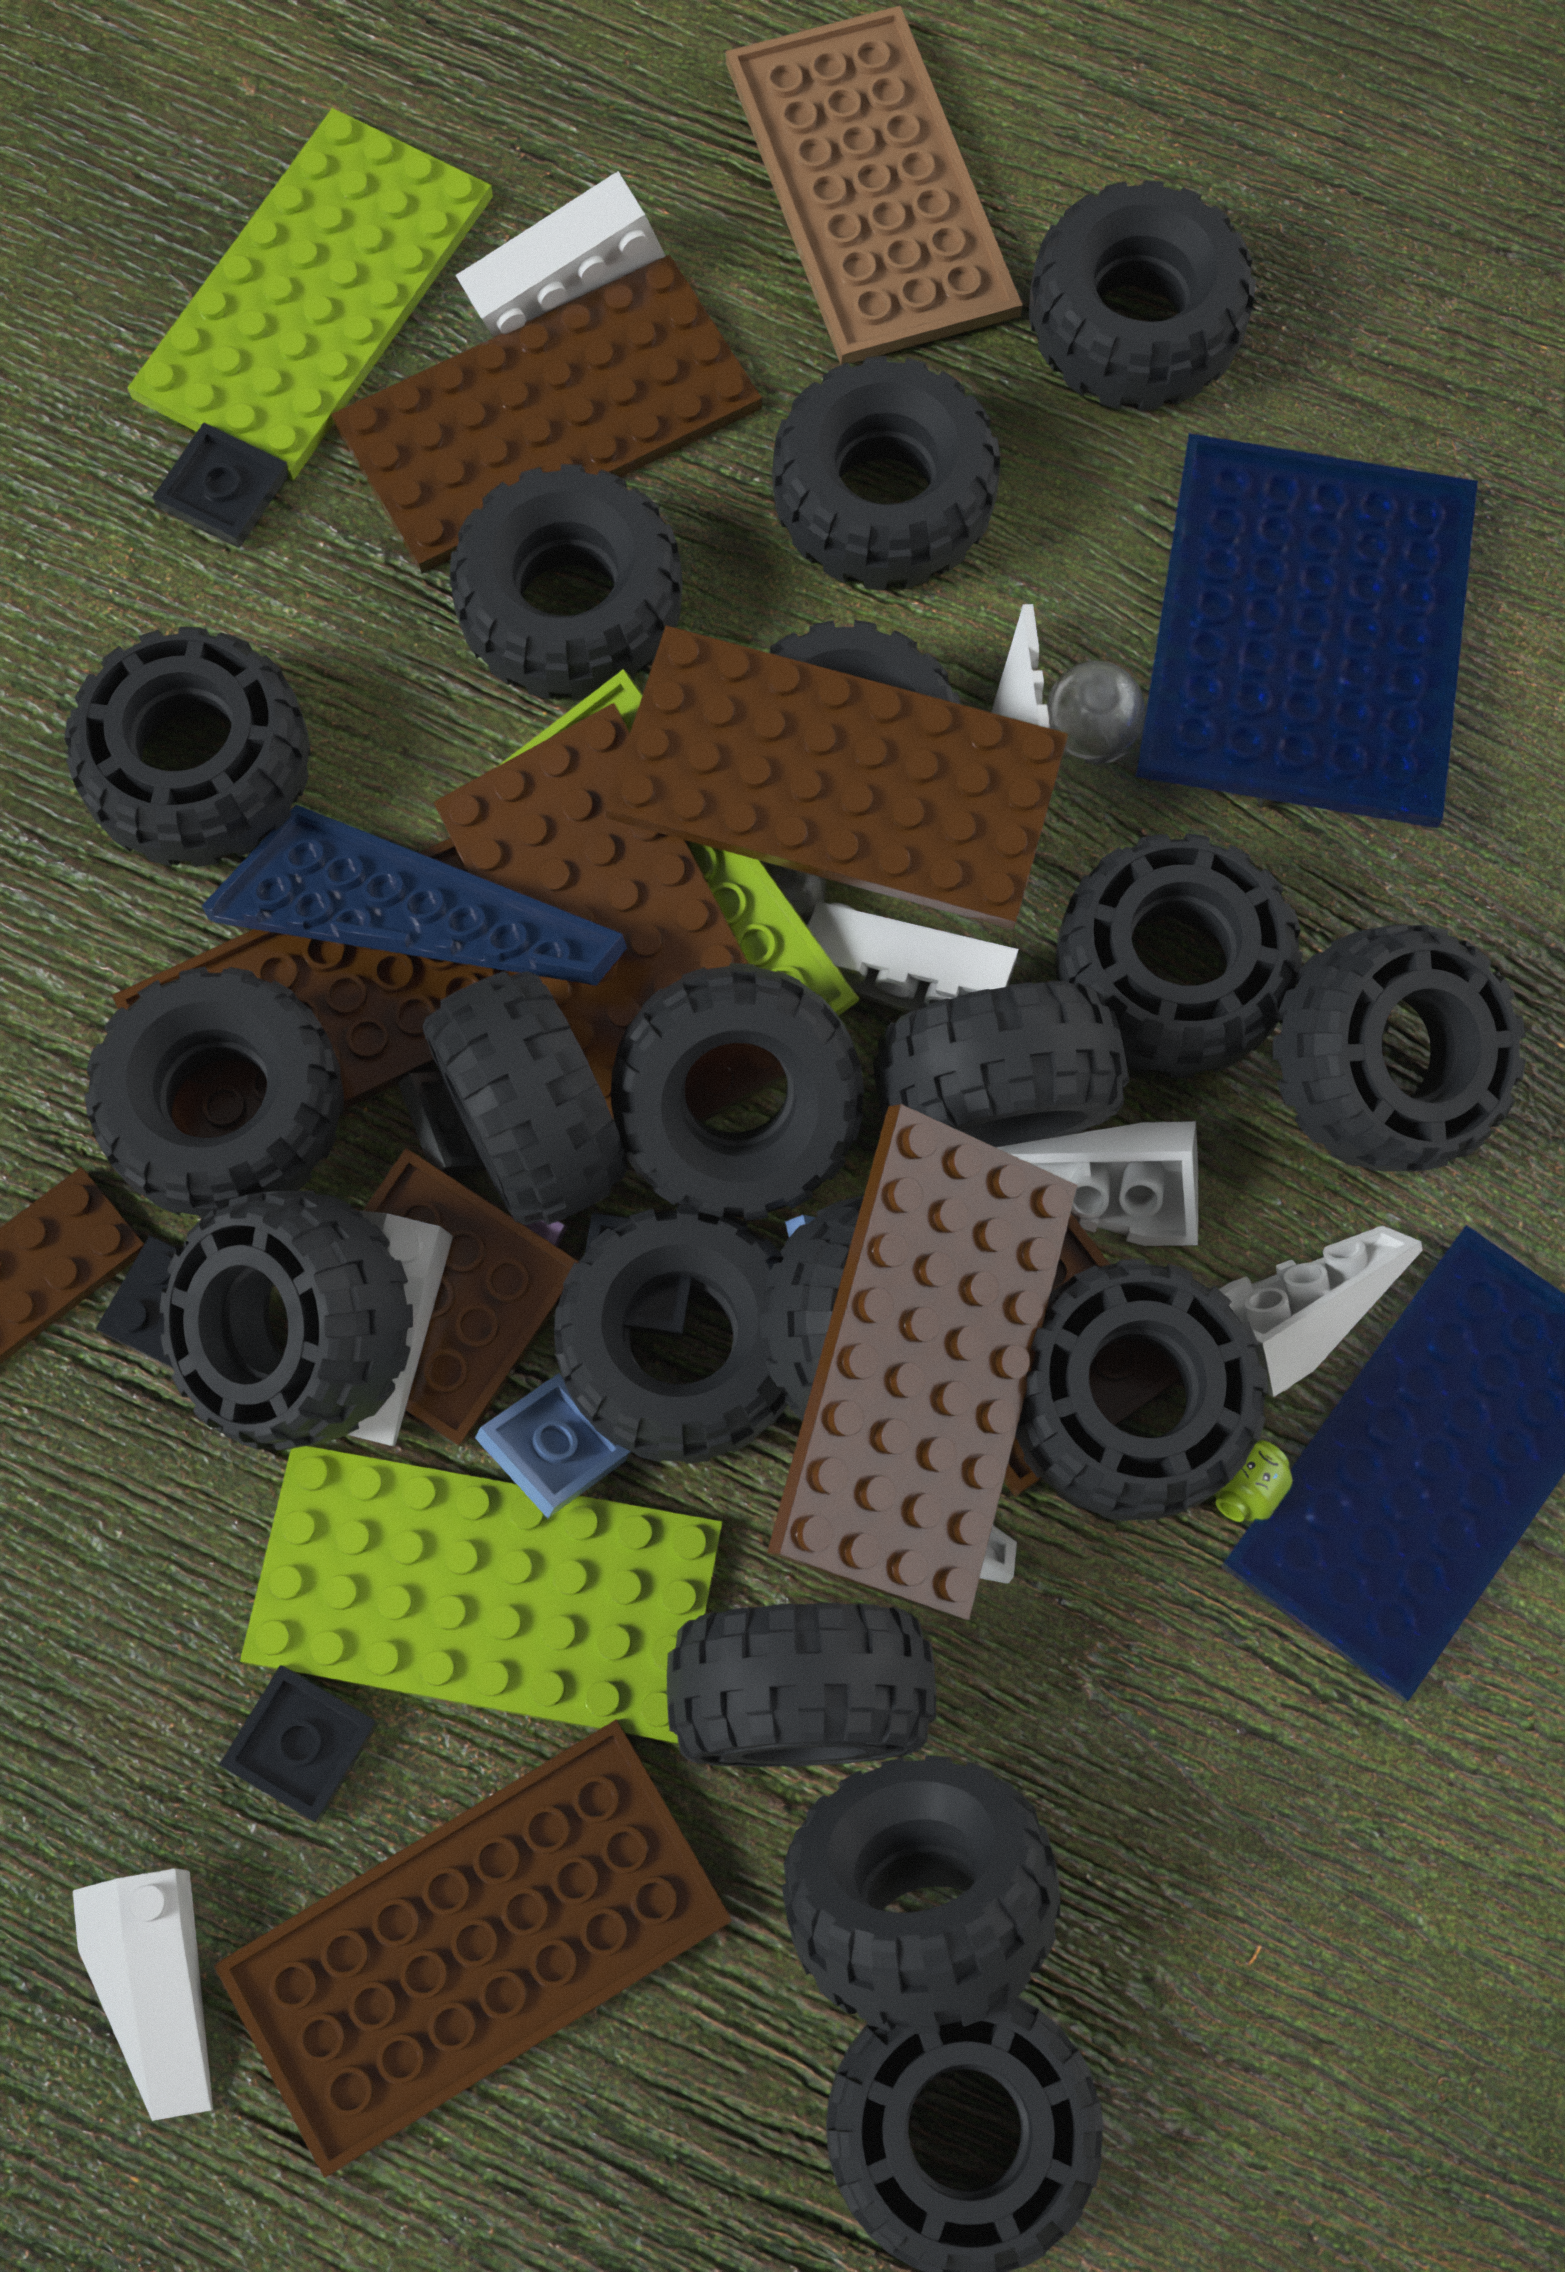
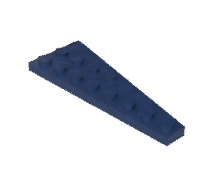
[202,805,627,985]

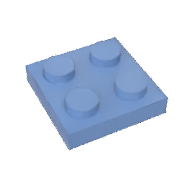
[475,1373,631,1518]

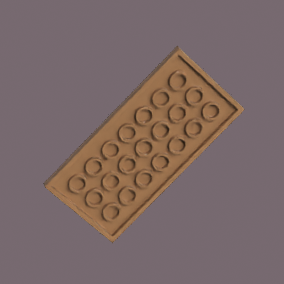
[726,6,1022,365]

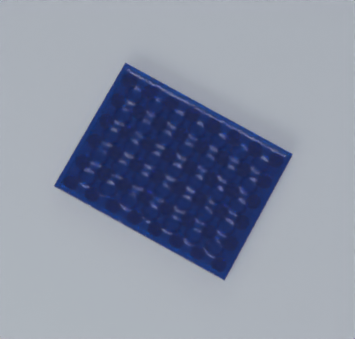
[1135,433,1478,828]

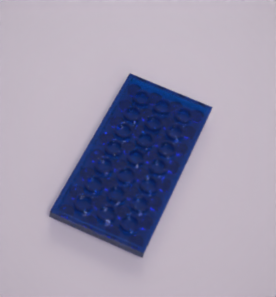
[1220,1225,1565,1703]

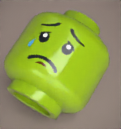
[1214,1440,1293,1522]

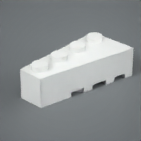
[456,171,665,337]
[808,901,1019,1013]

